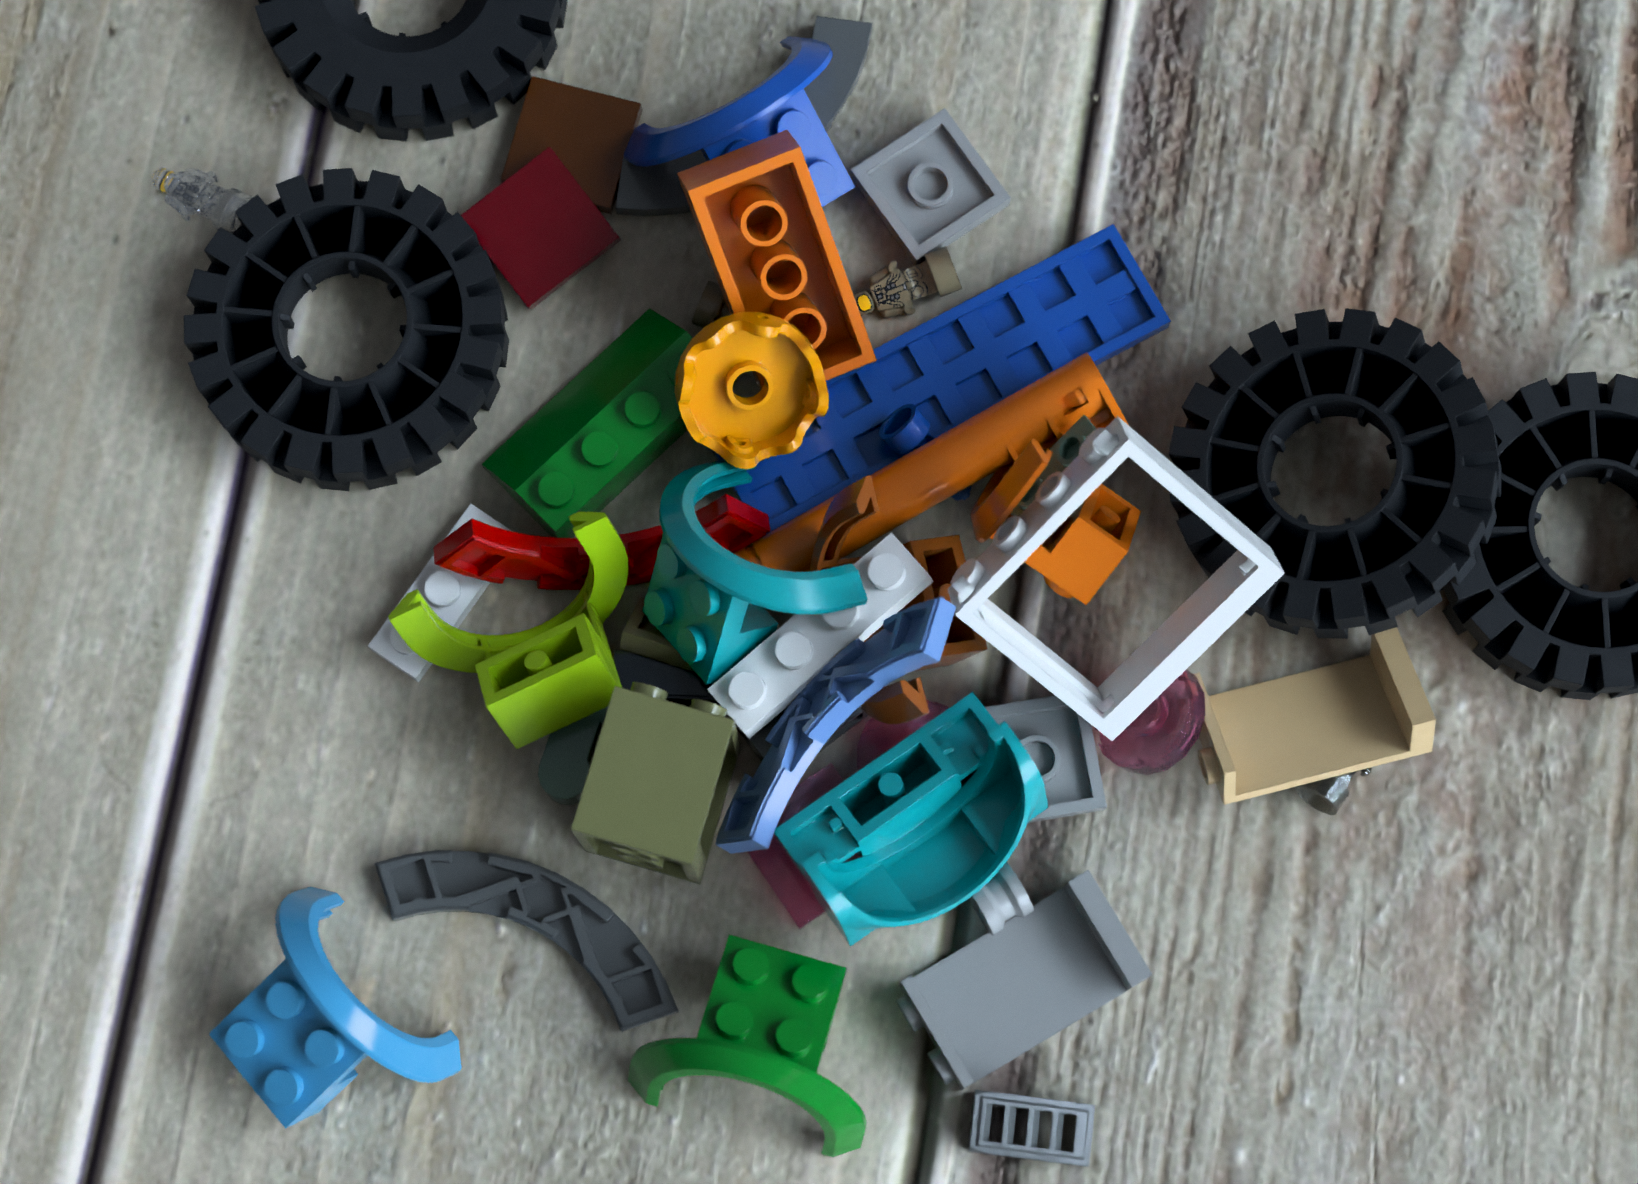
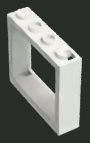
[948,416,1284,741]

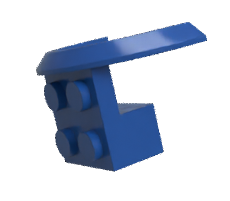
[623,36,855,207]

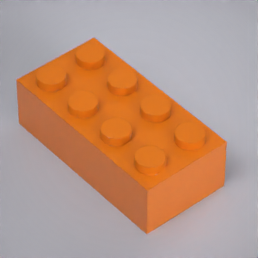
[677,130,877,390]

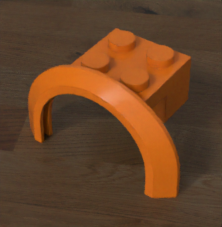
[970,438,1141,605]

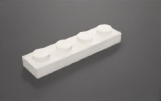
[707,532,933,739]

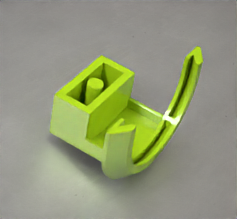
[388,511,629,749]

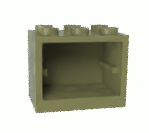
[571,682,741,885]

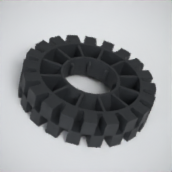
[255,0,567,142]
[184,168,509,491]
[1168,308,1501,639]
[1439,372,1638,700]

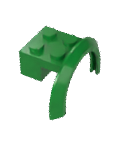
[628,934,867,1158]

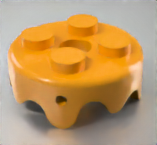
[675,312,829,469]

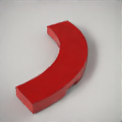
[433,494,770,590]

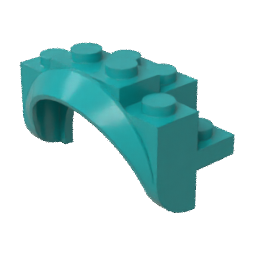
[774,692,1048,947]

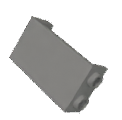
[896,870,1153,1091]

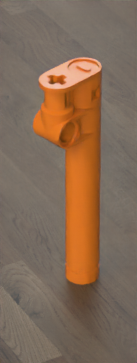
[733,352,1129,572]

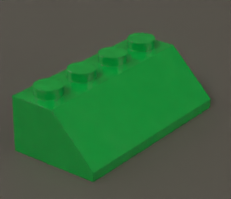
[481,308,693,538]

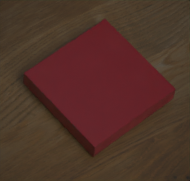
[461,146,621,309]

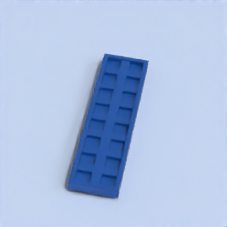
[712,224,1171,533]

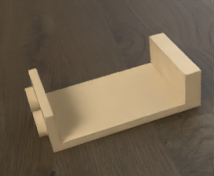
[1180,627,1436,805]

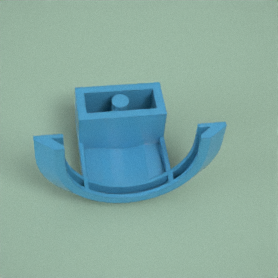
[209,886,462,1129]

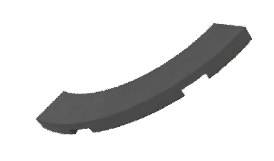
[615,16,873,216]
[374,850,679,1032]

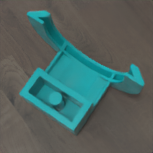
[642,459,868,685]

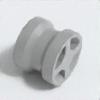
[969,862,1034,936]

